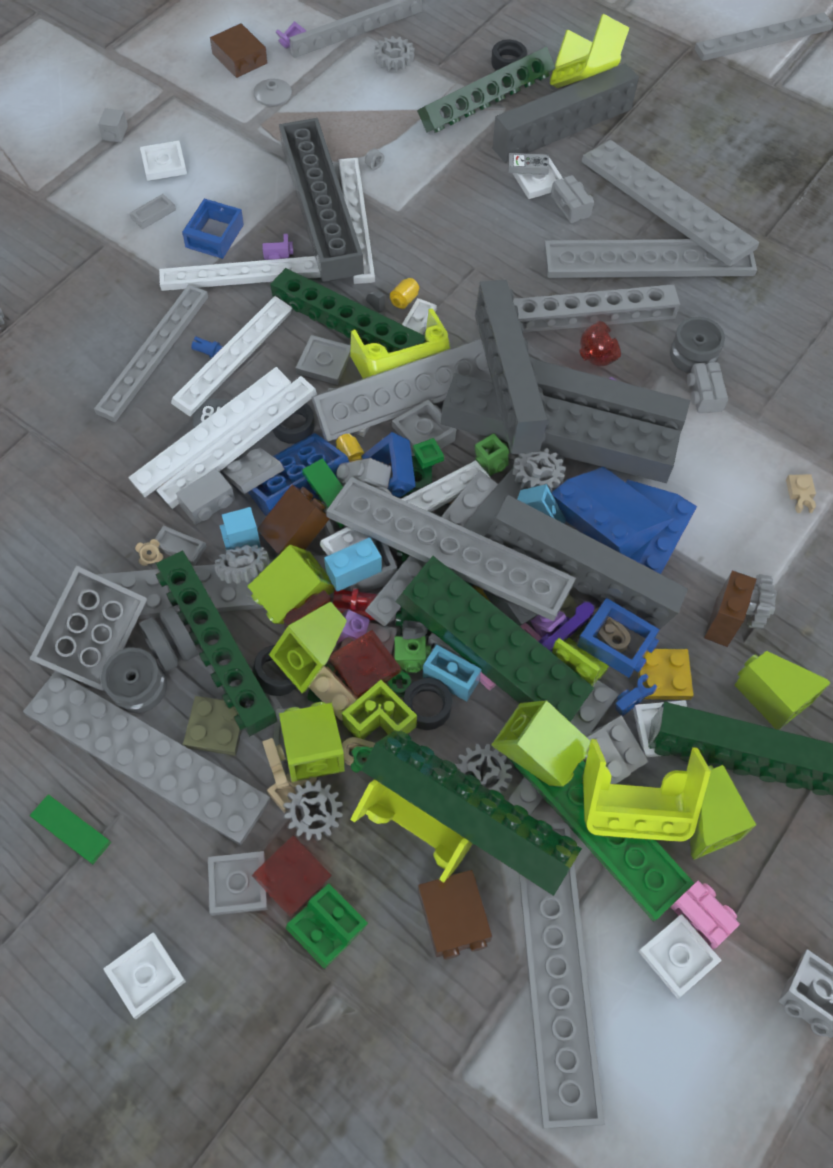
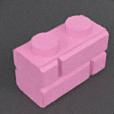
[670,880,740,950]

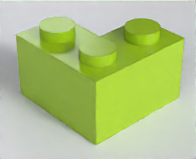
[342,680,417,740]

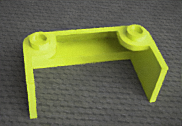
[550,14,629,88]
[350,308,451,379]
[583,739,711,842]
[350,779,473,882]

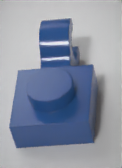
[616,674,657,717]

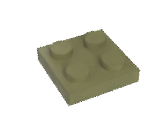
[183,696,247,756]

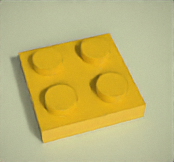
[636,649,694,700]

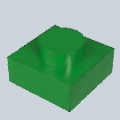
[412,438,444,469]

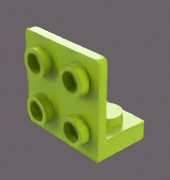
[552,638,609,686]

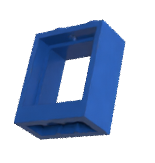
[182,198,244,259]
[362,432,416,498]
[577,598,660,678]

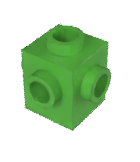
[475,434,509,476]
[395,636,431,673]

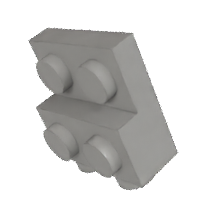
[392,399,457,449]
[583,715,649,784]
[778,949,833,1038]

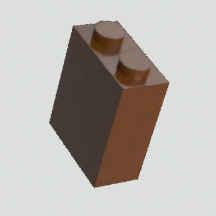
[210,23,268,78]
[257,484,330,555]
[704,570,757,647]
[418,870,492,960]

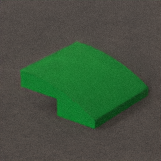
[285,883,368,969]

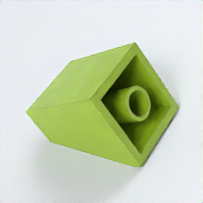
[247,545,335,625]
[269,602,347,693]
[734,651,830,730]
[491,700,591,786]
[279,702,345,782]
[690,765,756,860]

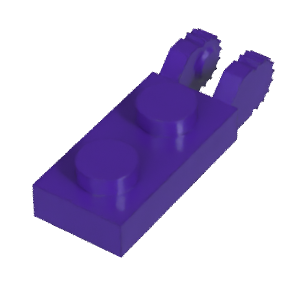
[538,601,594,652]

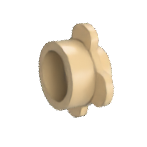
[135,539,163,566]

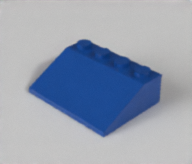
[248,433,349,517]
[551,467,674,557]
[626,479,697,574]

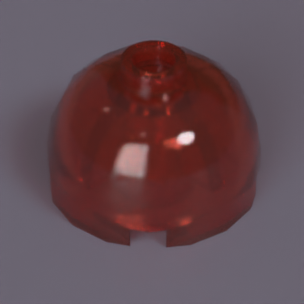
[579,320,621,367]

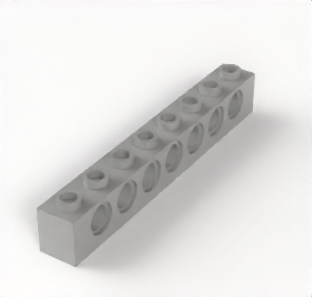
[513,285,680,333]

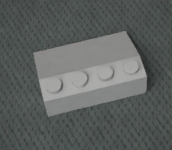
[29,565,148,691]

